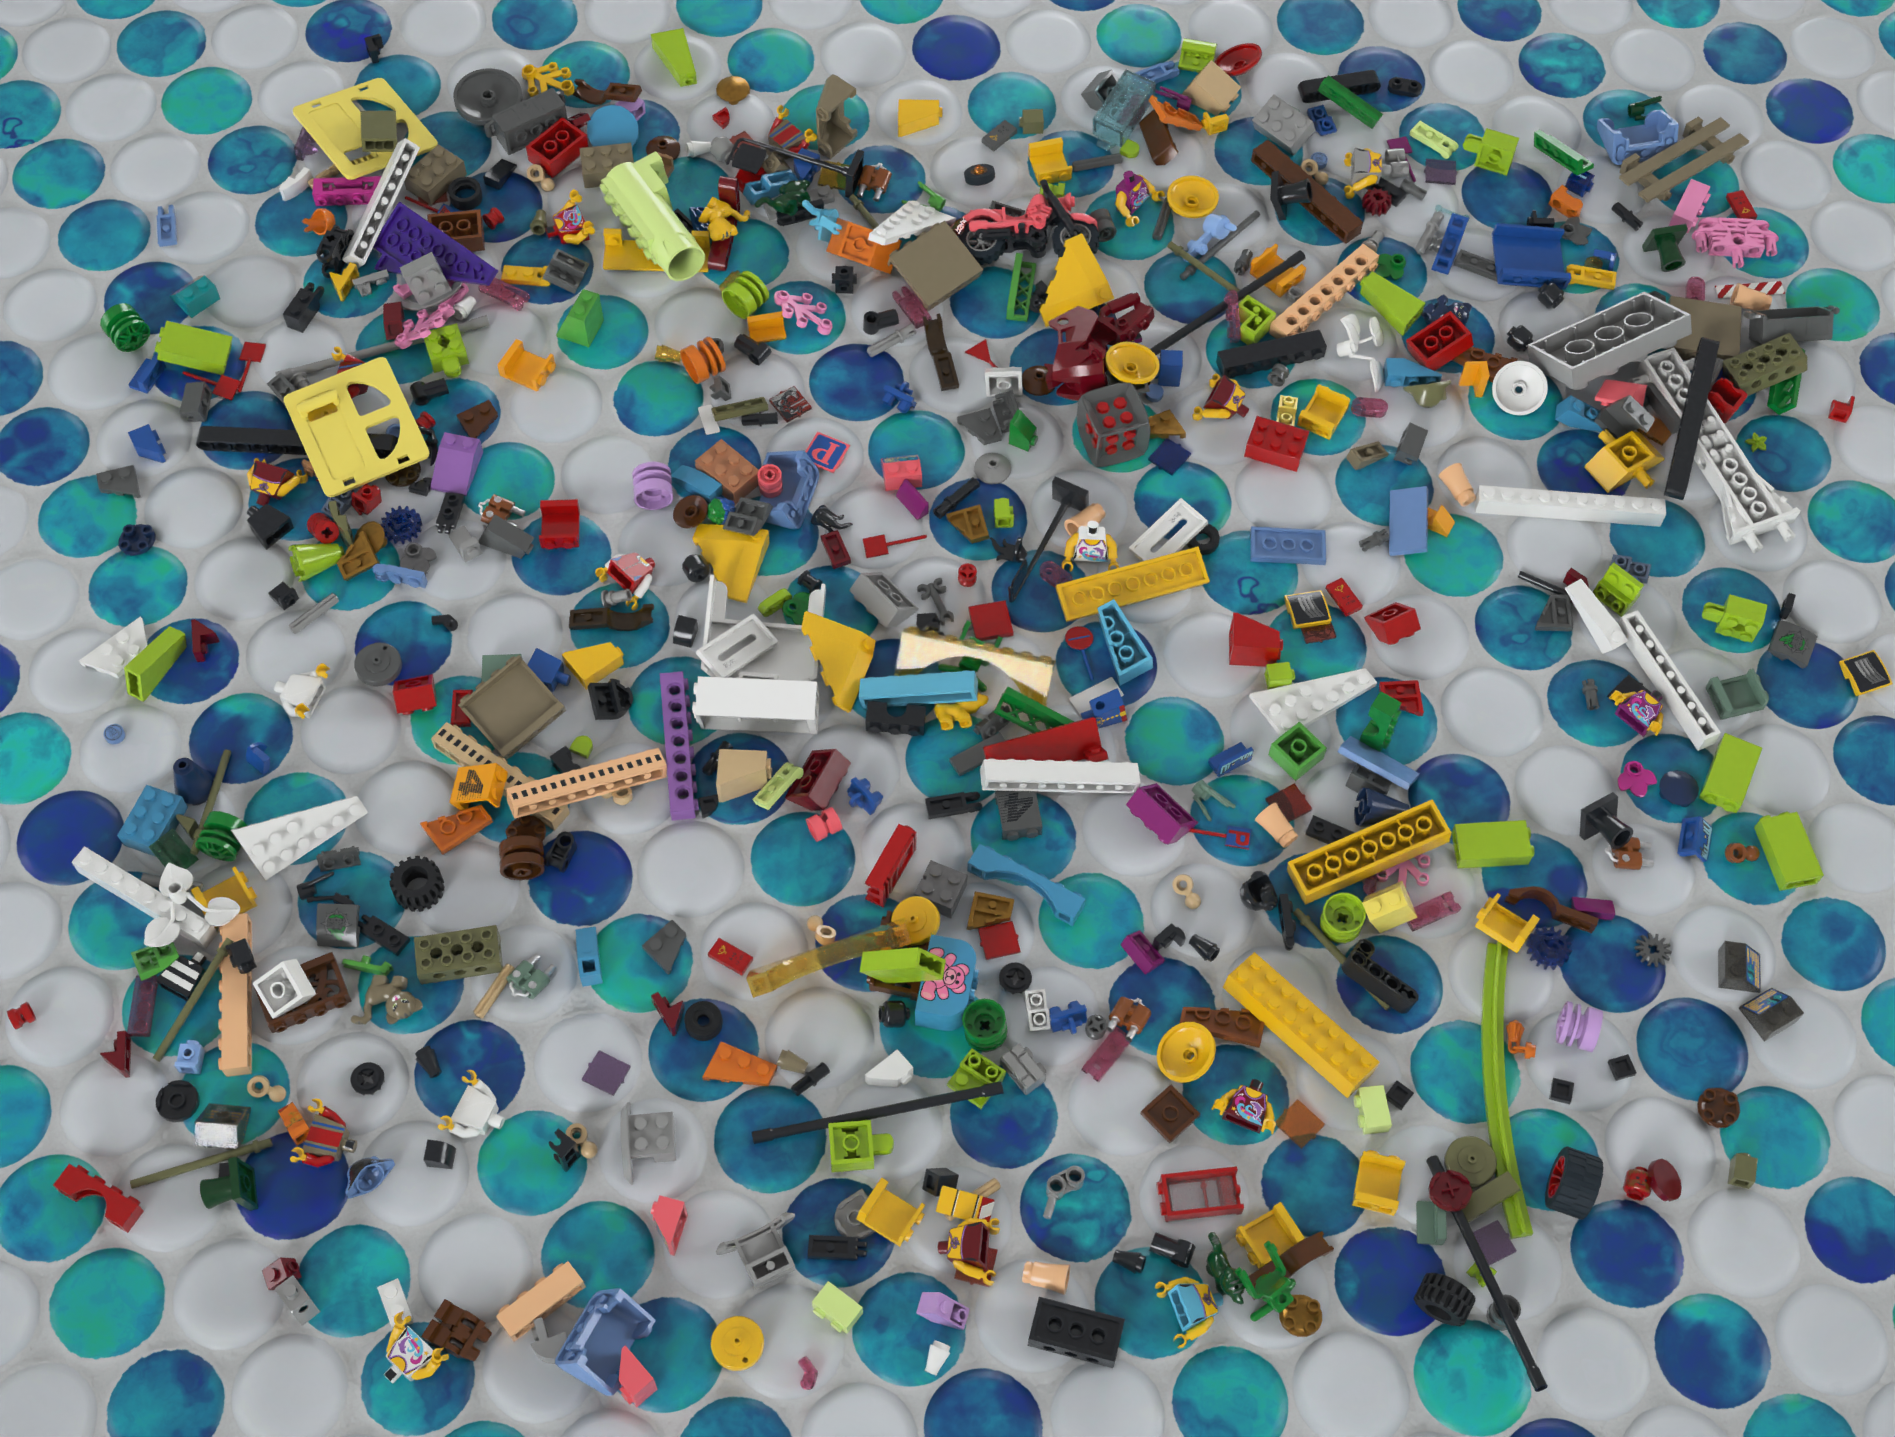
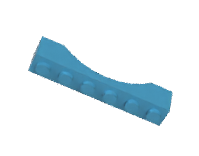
[967,844,1085,926]

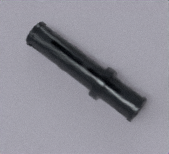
[933,477,980,519]

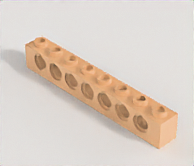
[1269,244,1379,339]

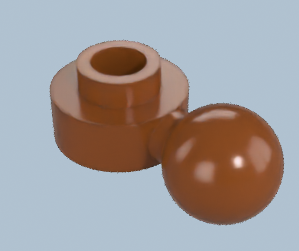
[1725,843,1760,863]

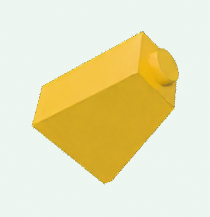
[898,99,942,137]
[562,642,624,690]

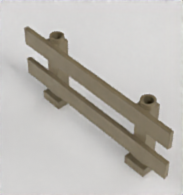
[1619,116,1749,203]

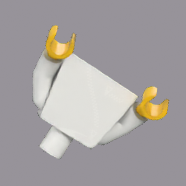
[274,663,330,719]
[438,1070,505,1138]

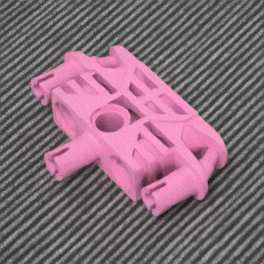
[1692,217,1779,268]

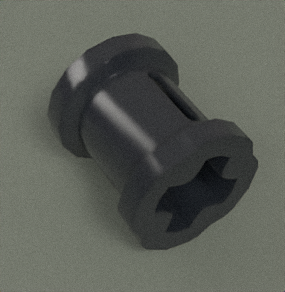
[797,570,822,594]

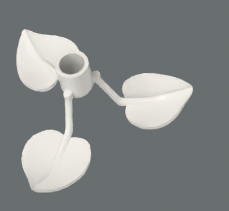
[1337,314,1384,392]
[144,863,241,947]

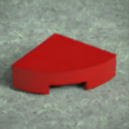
[712,107,730,129]

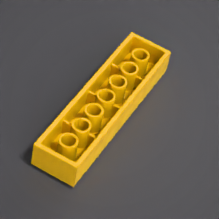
[1287,799,1452,905]
[1223,952,1380,1098]

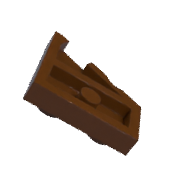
[456,400,498,439]

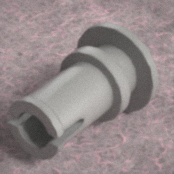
[1361,230,1385,253]
[290,372,309,389]
[601,589,632,608]

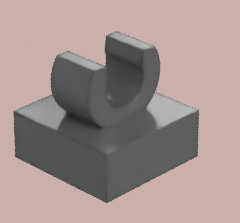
[710,376,731,401]

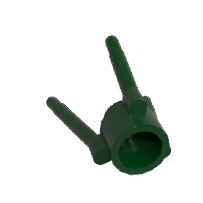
[1628,96,1662,121]

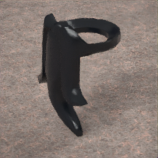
[418,427,438,466]
[811,505,853,533]
[990,537,1027,563]

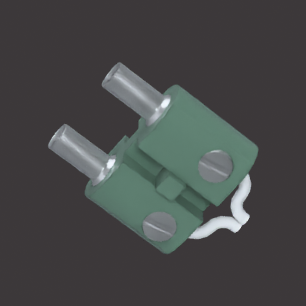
[506,953,556,999]

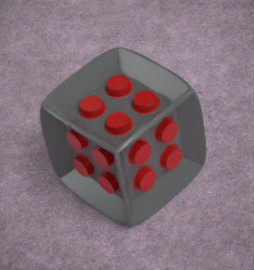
[1077,382,1150,467]

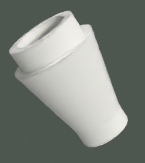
[685,140,711,158]
[453,296,476,320]
[924,1340,950,1376]

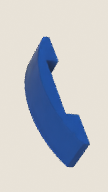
[1431,213,1469,275]

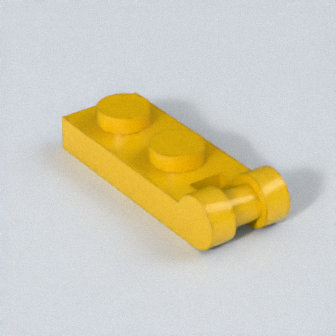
[1566,264,1617,290]
[501,265,551,286]

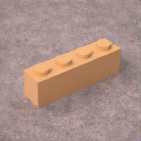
[496,1261,586,1342]

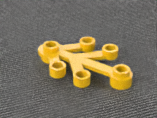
[522,62,575,97]

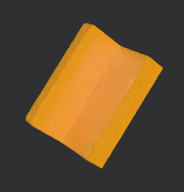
[747,311,786,343]
[1459,361,1490,397]

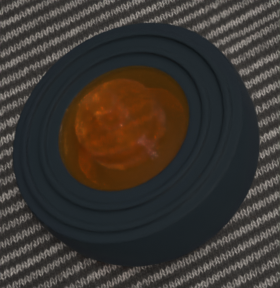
[964,164,995,186]

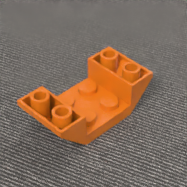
[826,218,902,274]

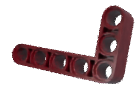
[708,176,741,271]

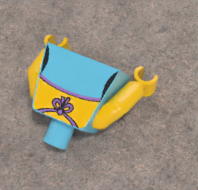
[1155,1277,1223,1349]

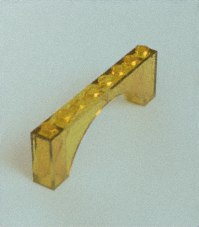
[894,627,1056,706]
[746,918,912,998]

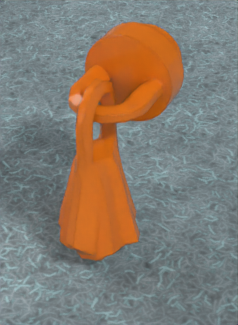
[1506,1020,1536,1059]

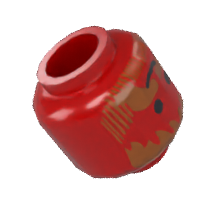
[1623,1167,1652,1201]

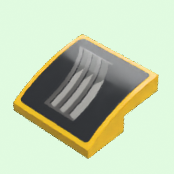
[1284,590,1332,629]
[1839,650,1893,696]

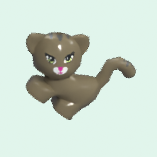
[351,975,423,1025]

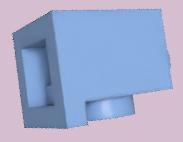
[174,1040,205,1074]

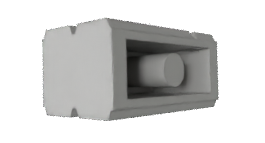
[1000,1044,1046,1095]

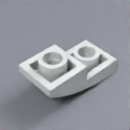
[279,167,312,201]
[1024,989,1051,1031]

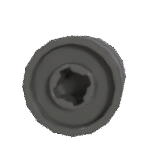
[1089,208,1117,242]
[1486,1294,1521,1331]

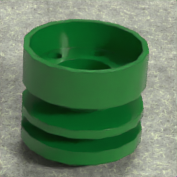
[100,303,150,352]
[195,811,248,861]
[962,998,1008,1052]

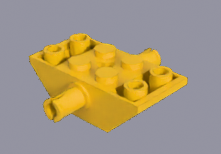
[1584,429,1665,493]

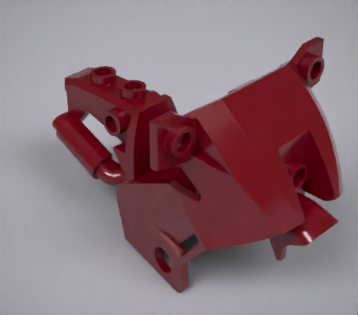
[1044,292,1155,401]

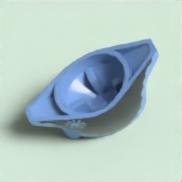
[345,1156,395,1199]

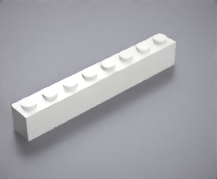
[342,138,420,269]
[1618,610,1721,751]
[980,758,1141,793]
[71,846,218,949]

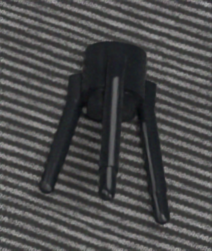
[297,872,350,903]

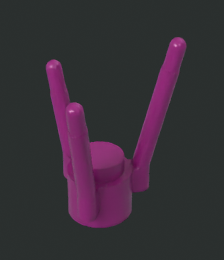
[1155,86,1192,111]

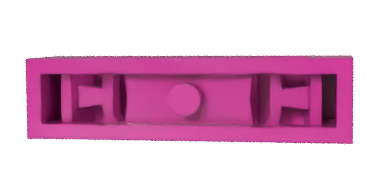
[312,176,382,206]

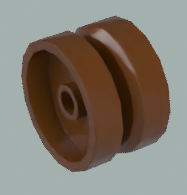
[499,835,545,880]

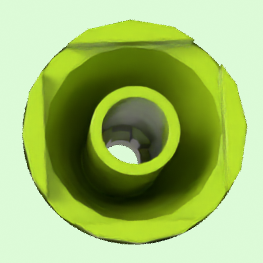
[289,543,345,582]

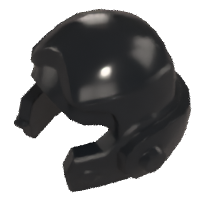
[1240,871,1278,911]

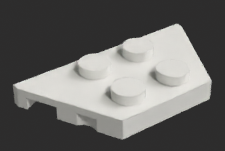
[79,617,148,678]

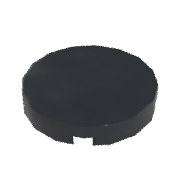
[156,1080,200,1123]

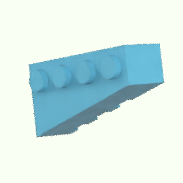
[1098,599,1153,686]

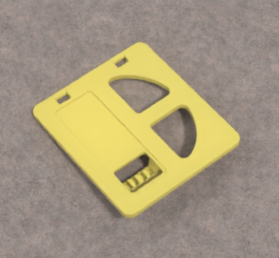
[293,78,438,180]
[284,357,430,498]

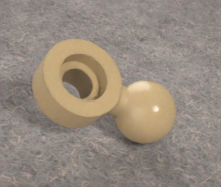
[1301,159,1329,185]
[527,164,555,192]
[600,787,633,805]
[1172,874,1201,909]
[807,915,836,945]
[247,1075,286,1102]
[566,1123,598,1159]

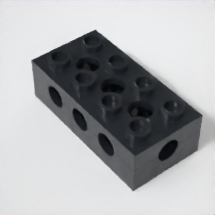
[1027,1297,1125,1368]

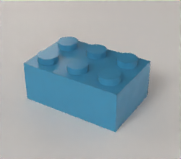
[117,785,188,858]

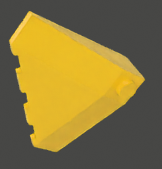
[1039,233,1114,327]
[692,524,769,603]
[801,611,876,713]

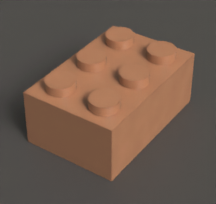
[695,439,759,505]

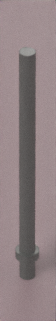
[1180,210,1260,280]

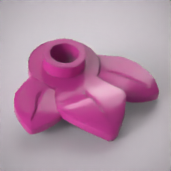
[1618,761,1657,798]

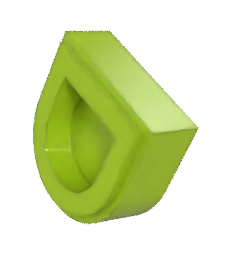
[1119,139,1140,158]
[569,735,593,759]

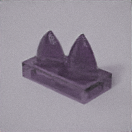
[294,127,318,161]

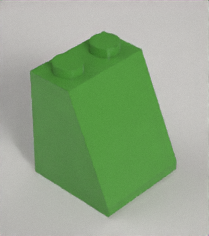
[556,289,604,347]

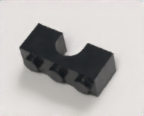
[865,701,926,736]

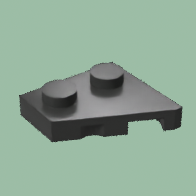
[96,465,141,498]

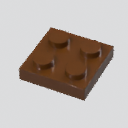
[1140,1085,1200,1144]

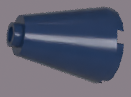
[173,758,214,806]
[1354,788,1410,827]

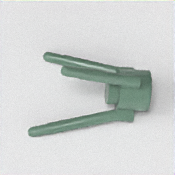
[1192,780,1236,821]

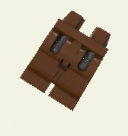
[421,1299,492,1361]

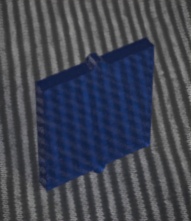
[1148,438,1191,476]

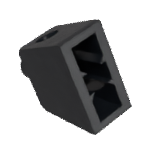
[247,504,294,550]

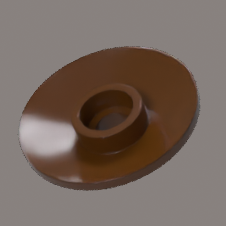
[646,136,680,160]
[1022,365,1055,396]
[673,495,708,529]

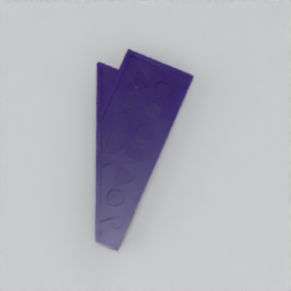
[373,202,498,286]

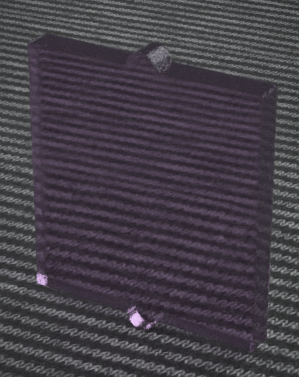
[1424,159,1458,185]
[582,1050,631,1096]
[1473,1220,1517,1266]

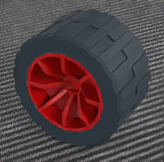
[1545,1146,1604,1220]

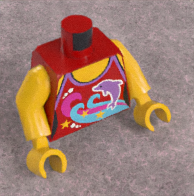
[545,189,595,245]

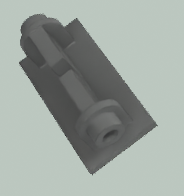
[974,705,1010,741]
[316,846,361,872]

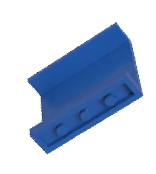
[1491,223,1571,290]

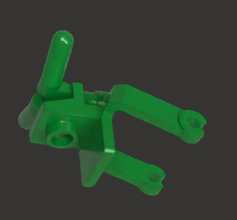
[938,620,1003,692]
[1235,1241,1296,1321]

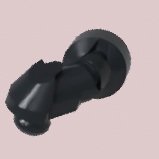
[1029,280,1048,313]

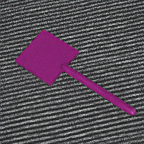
[1387,137,1416,182]

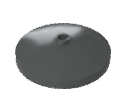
[453,68,523,125]

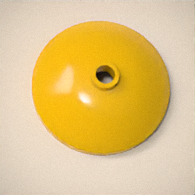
[1167,176,1219,218]
[1105,342,1160,385]
[1157,1022,1216,1083]

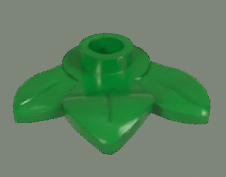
[1376,253,1406,280]
[782,592,810,625]

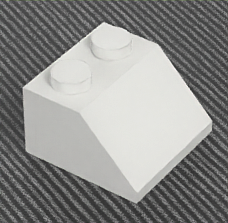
[985,367,1023,397]
[252,959,316,1019]

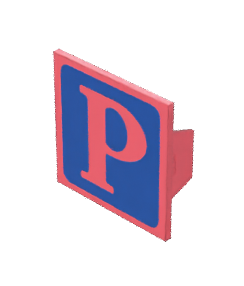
[805,432,850,473]

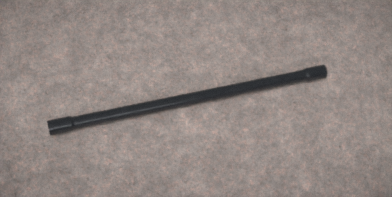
[1150,250,1306,355]
[752,1081,1004,1144]
[1426,1155,1548,1392]

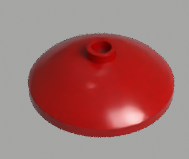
[1214,43,1262,77]

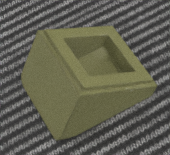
[176,814,198,840]

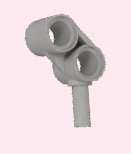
[1385,148,1409,178]
[1043,1166,1085,1219]

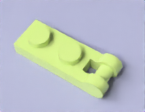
[1409,121,1459,159]
[752,762,804,810]

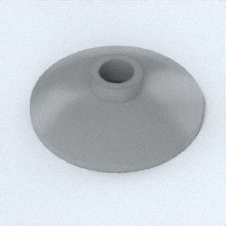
[974,453,1011,484]

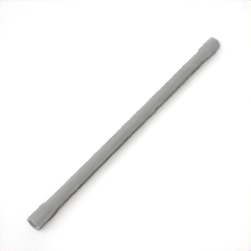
[275,315,490,380]

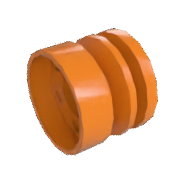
[680,336,726,384]

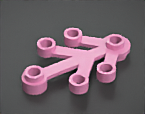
[774,290,833,335]
[394,303,455,349]
[1376,854,1430,895]

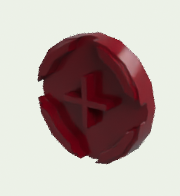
[1648,1159,1682,1202]
[1428,1170,1473,1211]

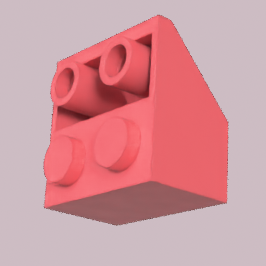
[1594,379,1647,407]

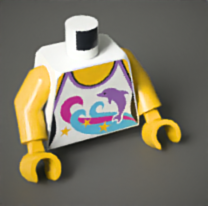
[1061,521,1119,572]
[383,1311,449,1384]

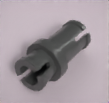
[1399,179,1427,201]
[1234,249,1253,275]
[1359,529,1389,552]
[1582,679,1600,710]

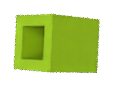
[1264,662,1295,689]

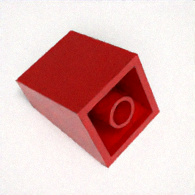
[1229,612,1283,667]

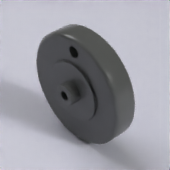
[354,642,402,687]

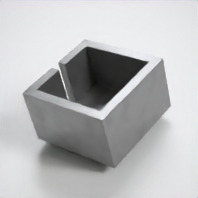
[914,860,968,918]

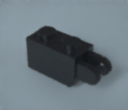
[283,282,324,333]

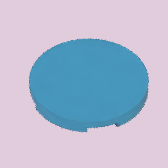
[587,105,639,147]

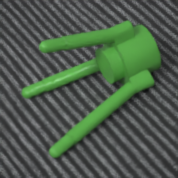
[901,181,946,211]

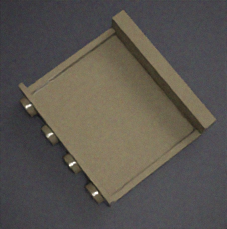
[887,221,984,313]
[1665,296,1742,362]
[458,655,567,761]

